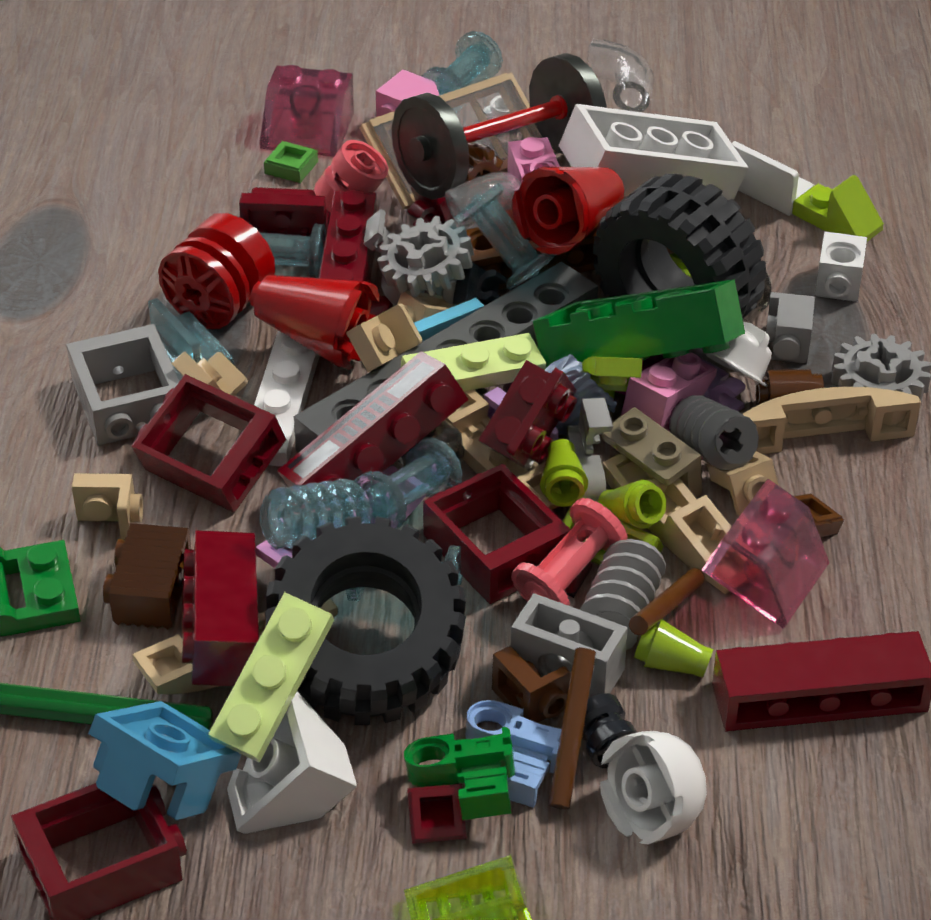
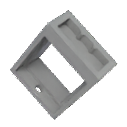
[66,324,179,446]

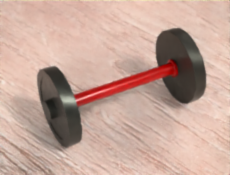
[391,53,607,200]

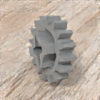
[377,216,474,297]
[831,334,931,402]

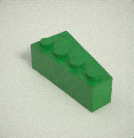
[533,279,745,369]

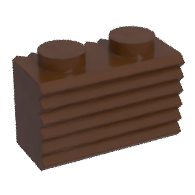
[103,523,192,630]

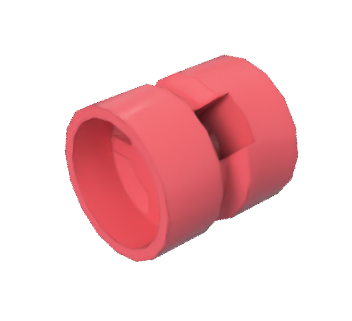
[314,140,389,212]

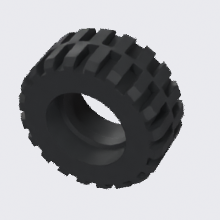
[593,174,766,319]
[265,516,466,725]

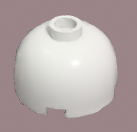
[600,731,707,845]

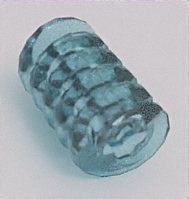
[260,478,372,549]

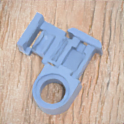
[465,700,561,808]

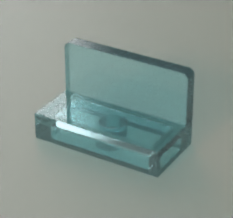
[148,298,235,366]

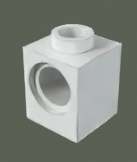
[815,232,867,302]

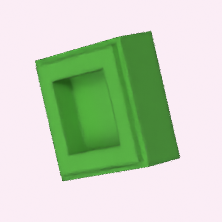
[264,141,318,183]

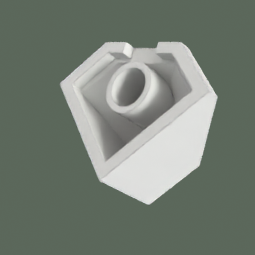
[227,691,357,834]

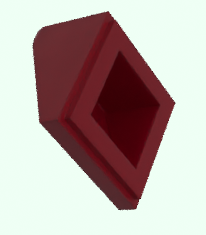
[406,784,467,844]

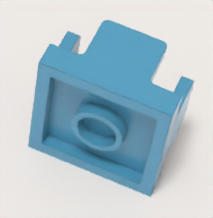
[88,701,241,820]

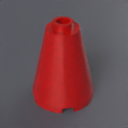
[512,167,624,255]
[250,275,380,370]

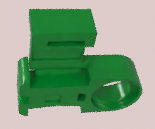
[404,727,515,820]

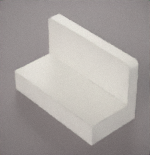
[732,141,815,216]

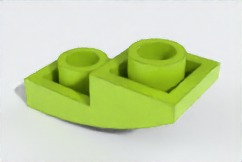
[582,357,642,399]

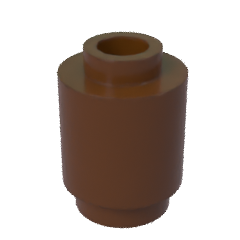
[755,369,824,405]

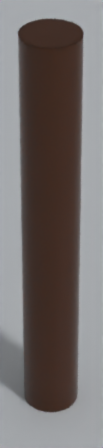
[629,568,705,636]
[548,647,596,810]

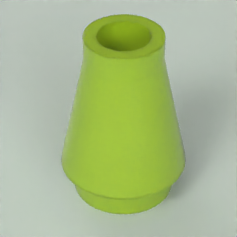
[540,439,589,507]
[598,480,666,529]
[634,620,713,678]

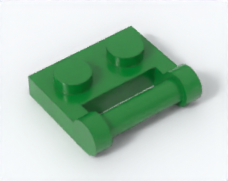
[0,540,81,637]

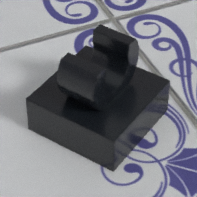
[452,262,507,306]

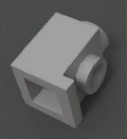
[766,292,815,364]

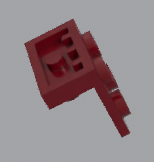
[239,187,331,248]
[478,360,577,471]

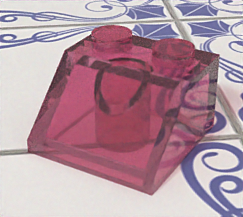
[260,65,354,157]
[701,479,830,629]

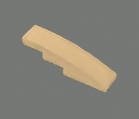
[602,453,765,594]

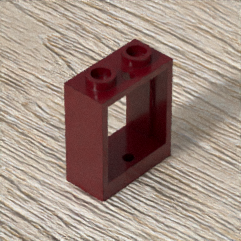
[132,374,286,513]
[423,463,571,604]
[11,783,187,920]

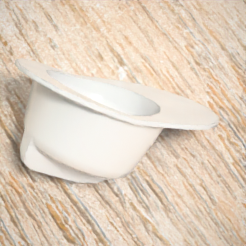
[690,322,772,387]

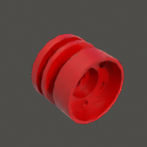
[158,213,275,329]

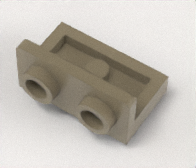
[602,407,702,498]

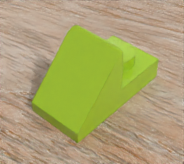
[792,175,884,242]

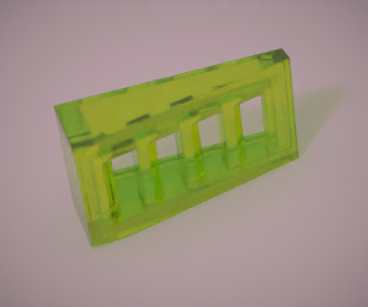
[404,855,532,920]

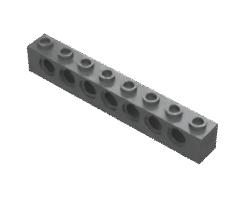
[293,262,598,453]

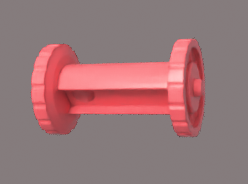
[511,498,628,606]

